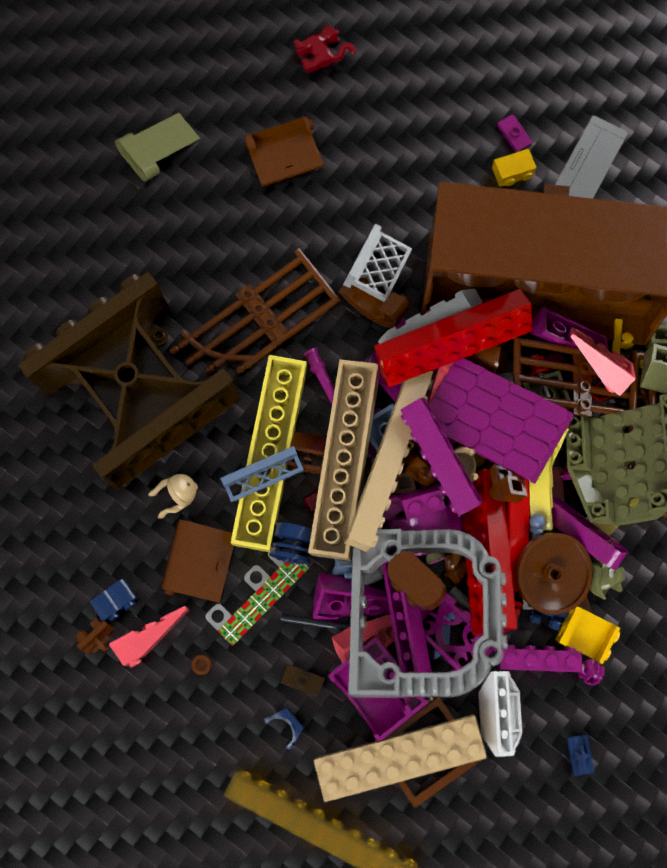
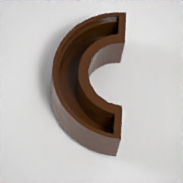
[339,278,410,328]

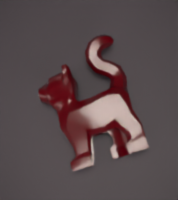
[294,25,356,73]

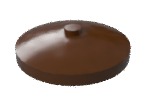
[515,533,593,615]

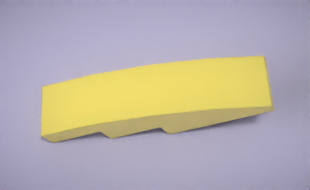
[530,457,553,530]

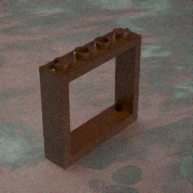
[373,697,482,808]

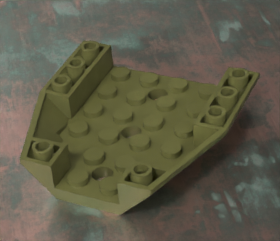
[566,394,667,526]

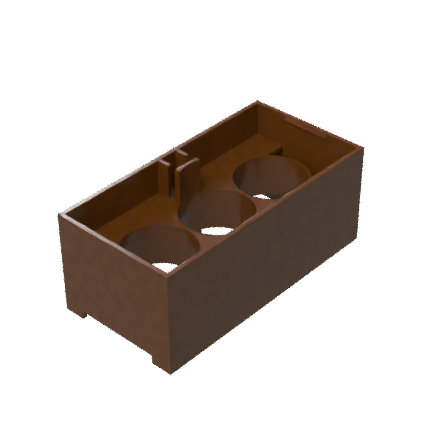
[421,182,667,346]

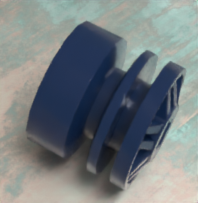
[269,522,312,565]

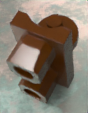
[404,456,438,487]
[76,617,115,655]

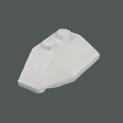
[479,671,522,757]

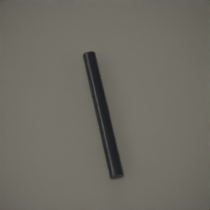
[281,614,351,631]

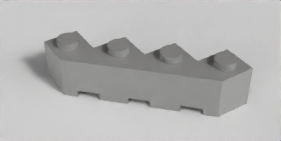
[378,289,483,344]

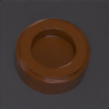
[191,655,212,675]

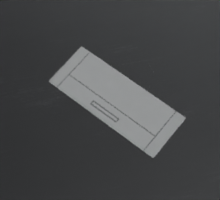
[555,115,628,198]

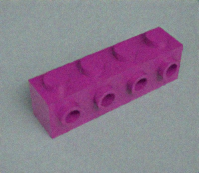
[497,645,582,672]

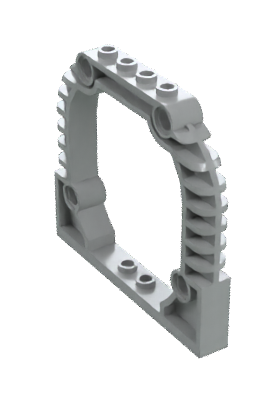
[349,529,507,698]

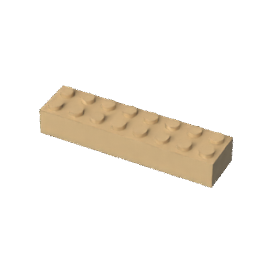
[314,715,487,802]

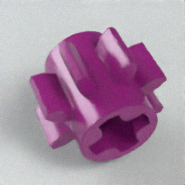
[579,659,605,685]

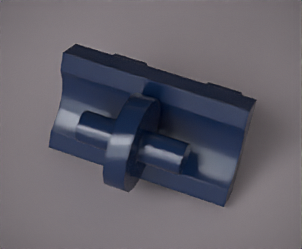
[567,735,594,776]

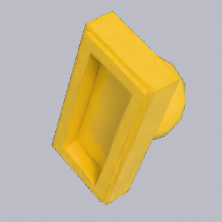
[612,319,635,354]

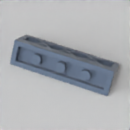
[221,446,304,502]

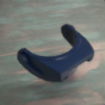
[264,708,304,750]

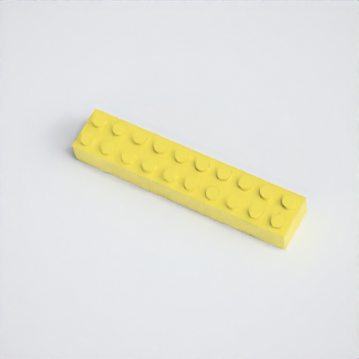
[231,355,307,552]

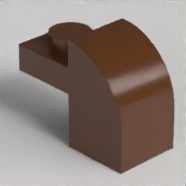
[488,465,527,503]

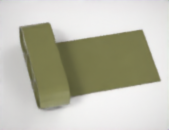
[115,113,200,181]

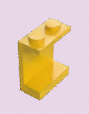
[555,606,620,664]

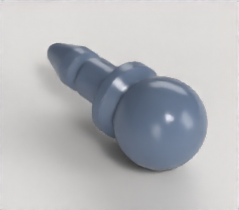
[529,514,546,540]

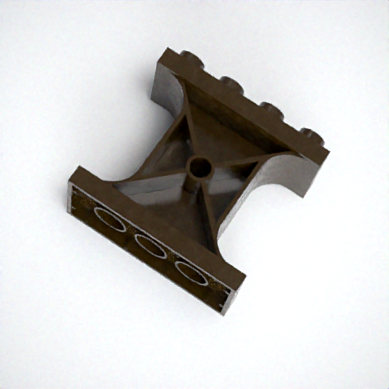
[18,272,240,491]

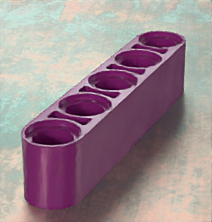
[551,496,628,569]

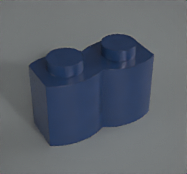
[90,579,138,623]

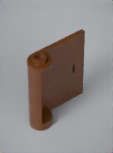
[244,116,324,187]
[161,520,234,603]

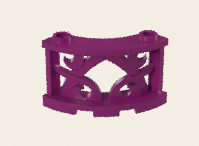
[420,593,497,672]

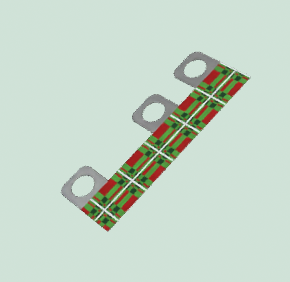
[206,541,309,646]

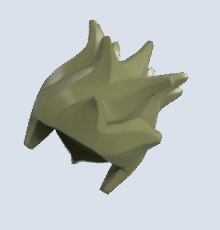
[590,557,625,600]

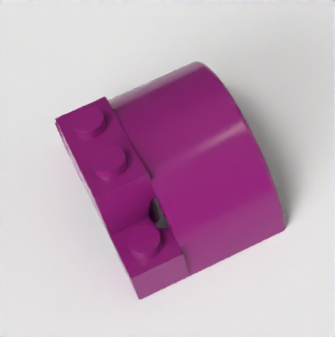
[382,481,465,556]
[328,636,428,742]

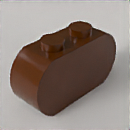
[387,552,446,610]

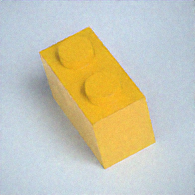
[492,149,537,187]

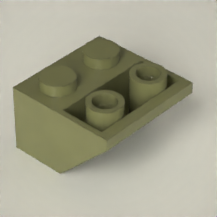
[640,344,667,394]

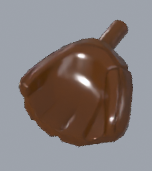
[445,553,463,571]

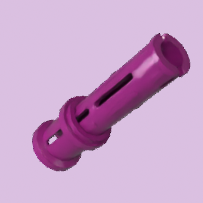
[303,348,335,404]

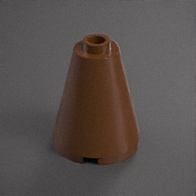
[464,342,507,377]

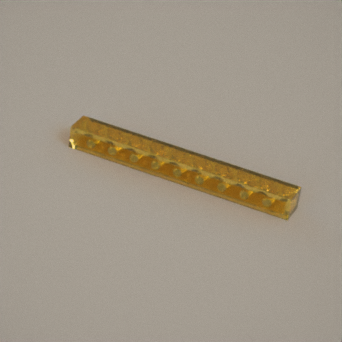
[224,770,417,868]

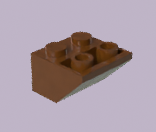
[287,432,327,475]

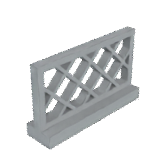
[343,224,412,302]

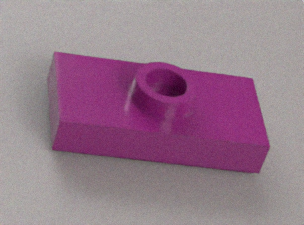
[497,114,533,153]

